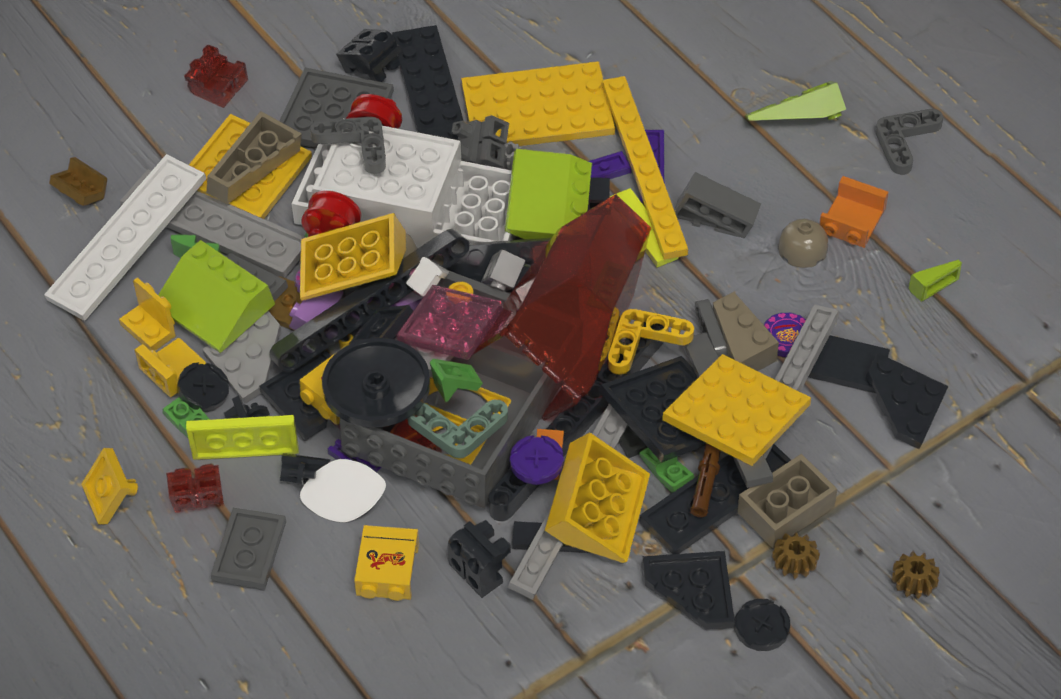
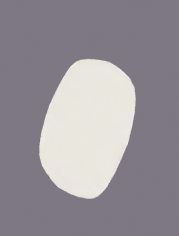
[300,459,386,522]

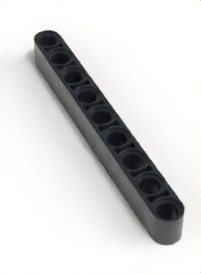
[269,229,470,372]

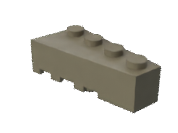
[206,111,302,204]

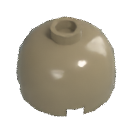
[778,219,828,268]

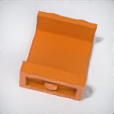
[820,176,889,248]

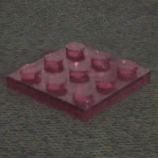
[397,285,503,360]

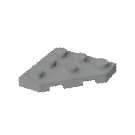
[202,311,281,404]

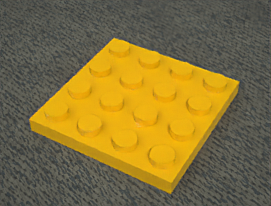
[189,114,312,219]
[663,354,811,466]

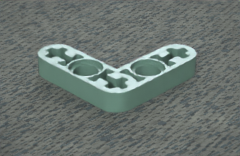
[408,399,508,458]

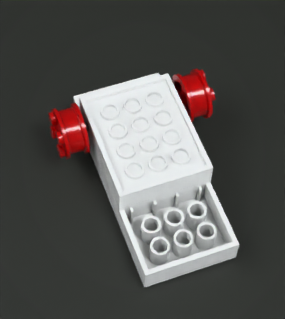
[292,94,517,248]

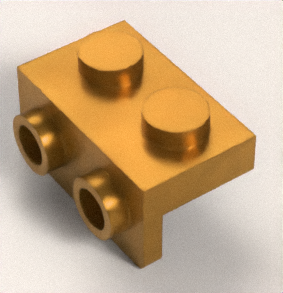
[49,157,108,206]

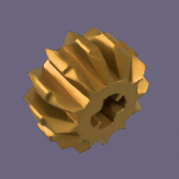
[772,531,820,579]
[892,551,940,599]

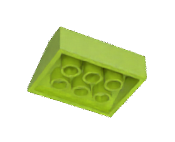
[505,149,592,239]
[158,240,275,353]

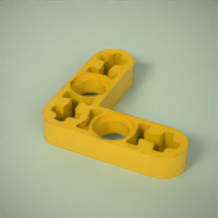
[608,309,694,374]

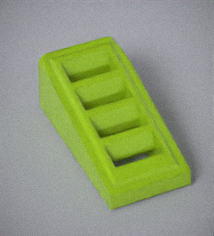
[909,259,962,302]

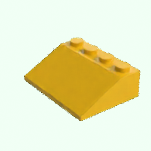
[300,213,406,301]
[544,432,650,563]

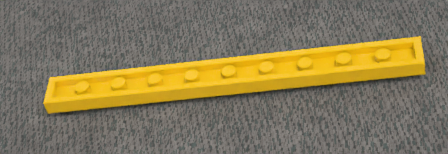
[602,76,688,260]

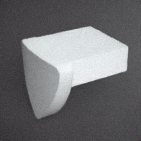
[406,257,449,299]

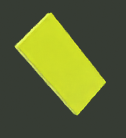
[186,415,299,460]

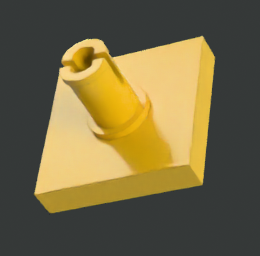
[81,448,138,524]

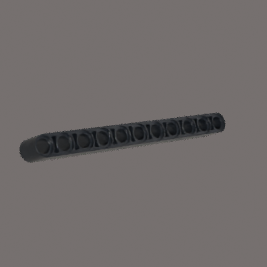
[489,322,664,521]

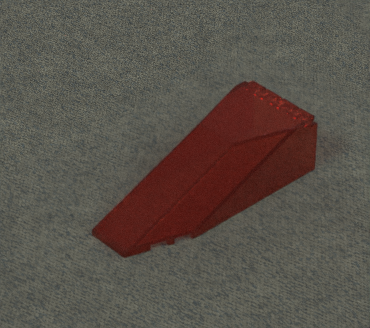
[469,194,651,421]

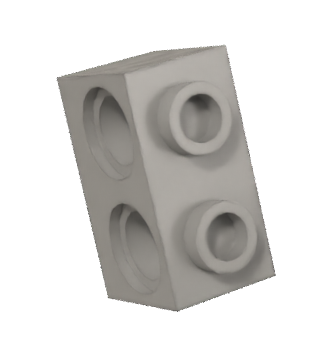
[481,250,525,292]

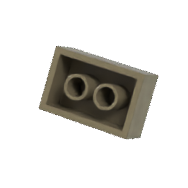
[738,454,837,549]

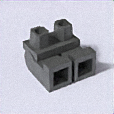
[452,115,509,168]

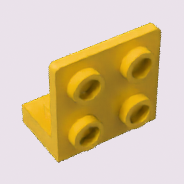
[119,277,176,351]
[134,338,206,398]

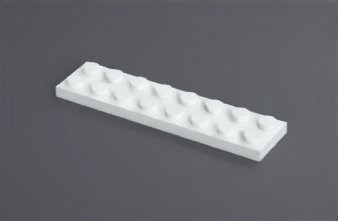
[44,154,206,321]

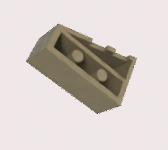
[713,292,779,371]

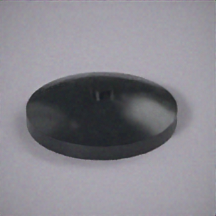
[322,338,430,428]

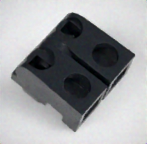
[336,29,402,82]
[448,520,511,598]

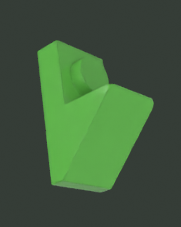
[430,359,483,402]

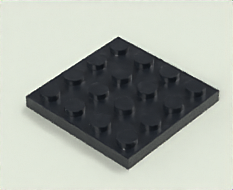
[599,356,706,463]

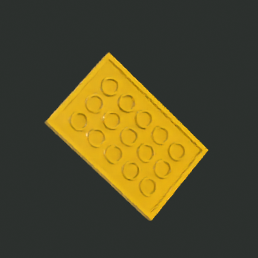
[461,61,615,146]

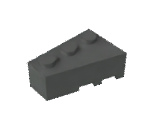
[674,172,761,238]

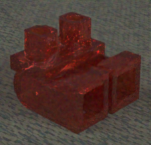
[184,45,248,108]
[166,464,224,513]

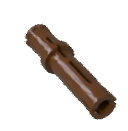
[690,443,721,517]

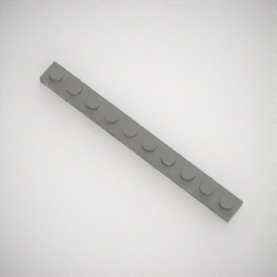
[508,404,628,600]

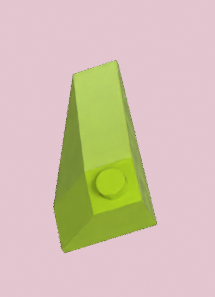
[745,81,846,120]

